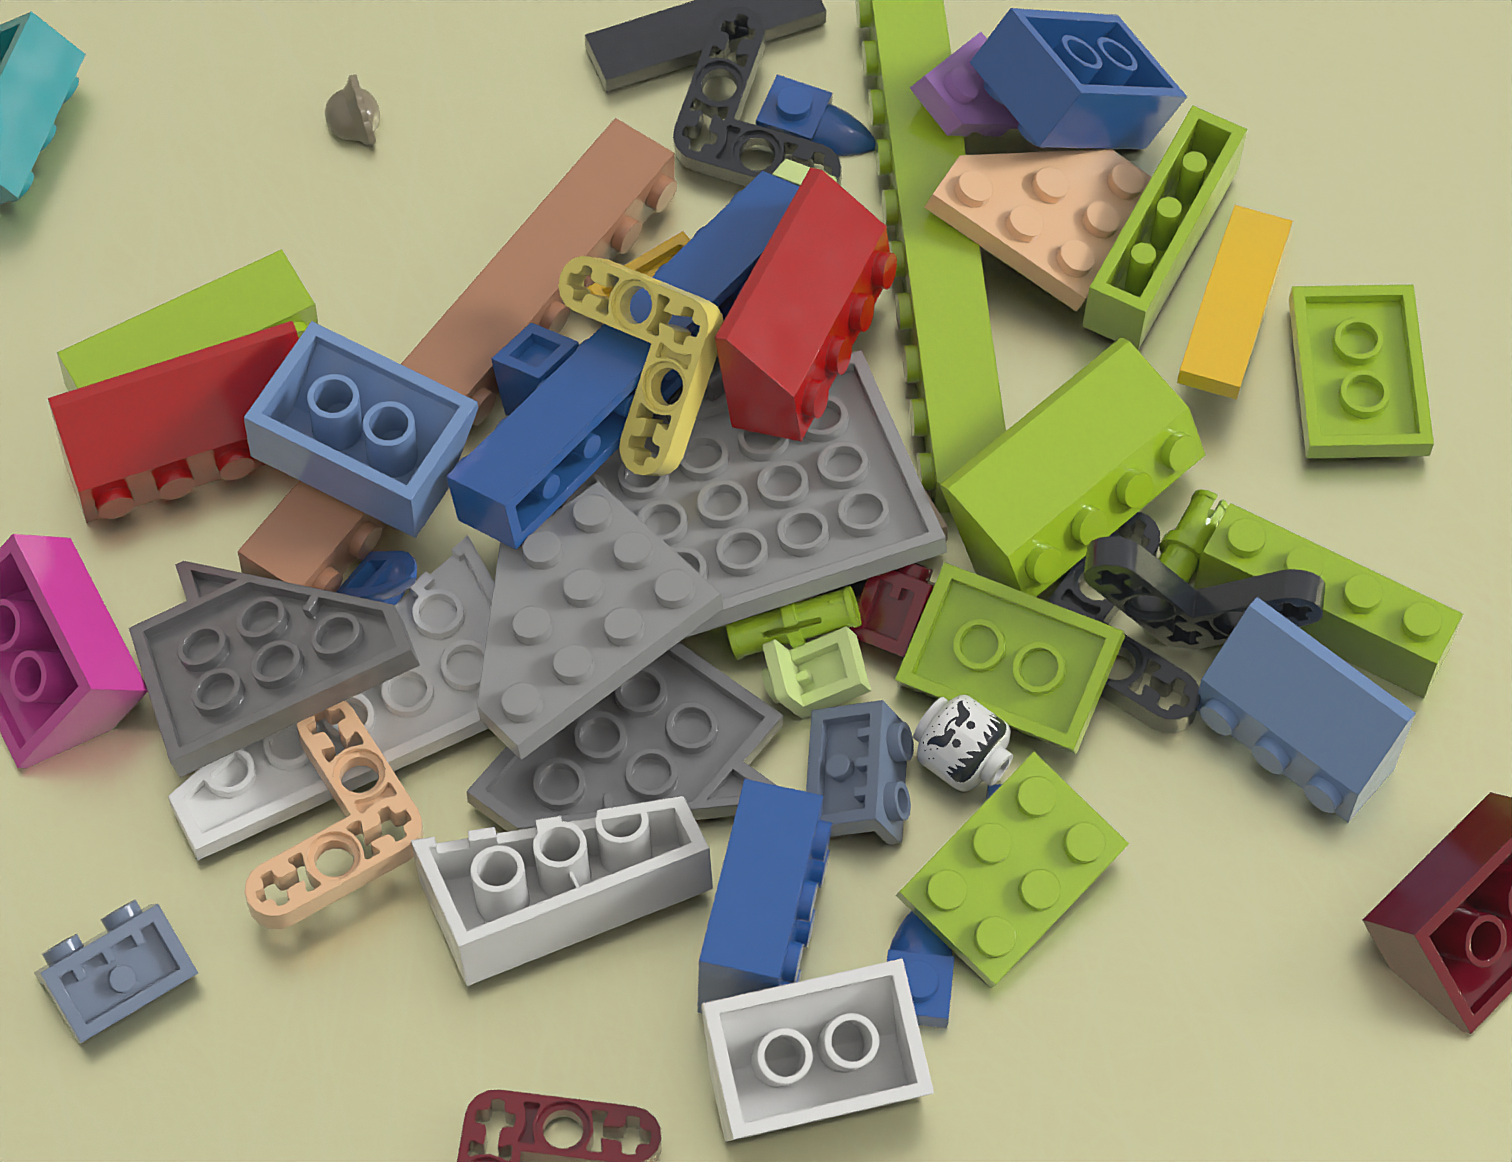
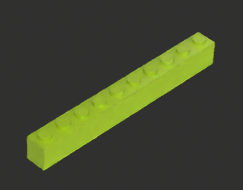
[856,0,1006,513]

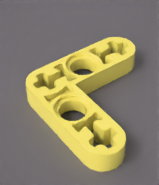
[558,256,724,476]

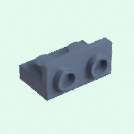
[806,700,914,845]
[34,899,198,1043]

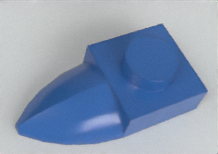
[755,74,876,156]
[335,551,417,605]
[887,911,954,1028]

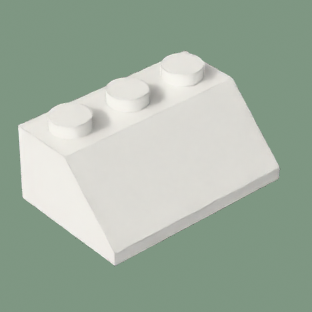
[701,958,934,1142]

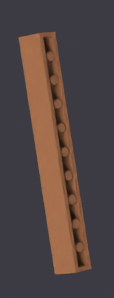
[238,118,677,592]

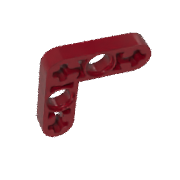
[457,1089,661,1162]

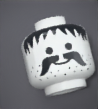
[913,695,1013,792]

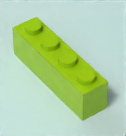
[1083,105,1248,350]
[57,249,318,391]
[1194,503,1463,698]

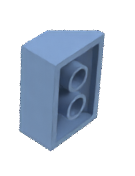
[244,321,478,538]
[1198,597,1416,823]

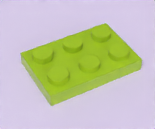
[1289,284,1434,458]
[895,562,1125,754]
[896,752,1129,988]

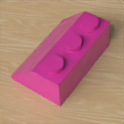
[0,534,148,768]

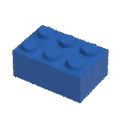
[969,8,1187,149]
[697,779,832,1013]

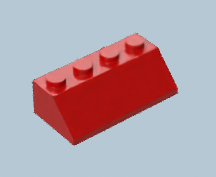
[715,167,897,442]
[48,320,299,523]

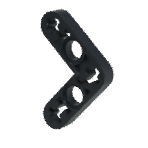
[673,6,842,186]
[1047,511,1200,734]
[1084,536,1326,650]

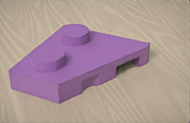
[910,32,1019,137]

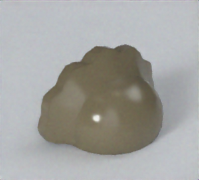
[325,75,380,146]

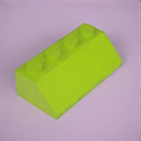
[940,337,1206,597]

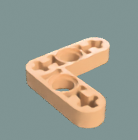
[245,701,424,929]

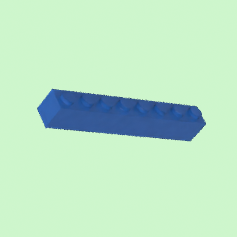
[446,171,800,550]

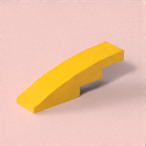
[1177,205,1293,400]

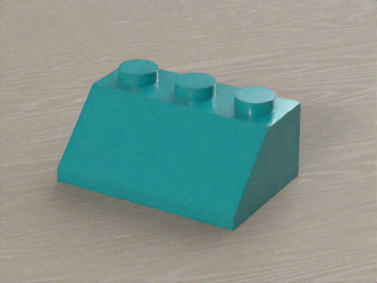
[0,11,86,205]

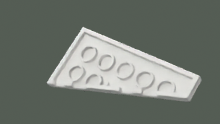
[168,535,494,860]

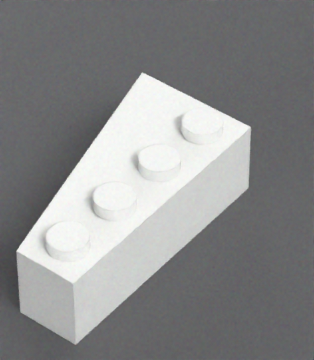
[411,796,713,986]

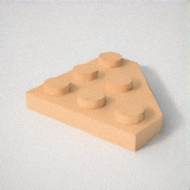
[924,149,1151,311]

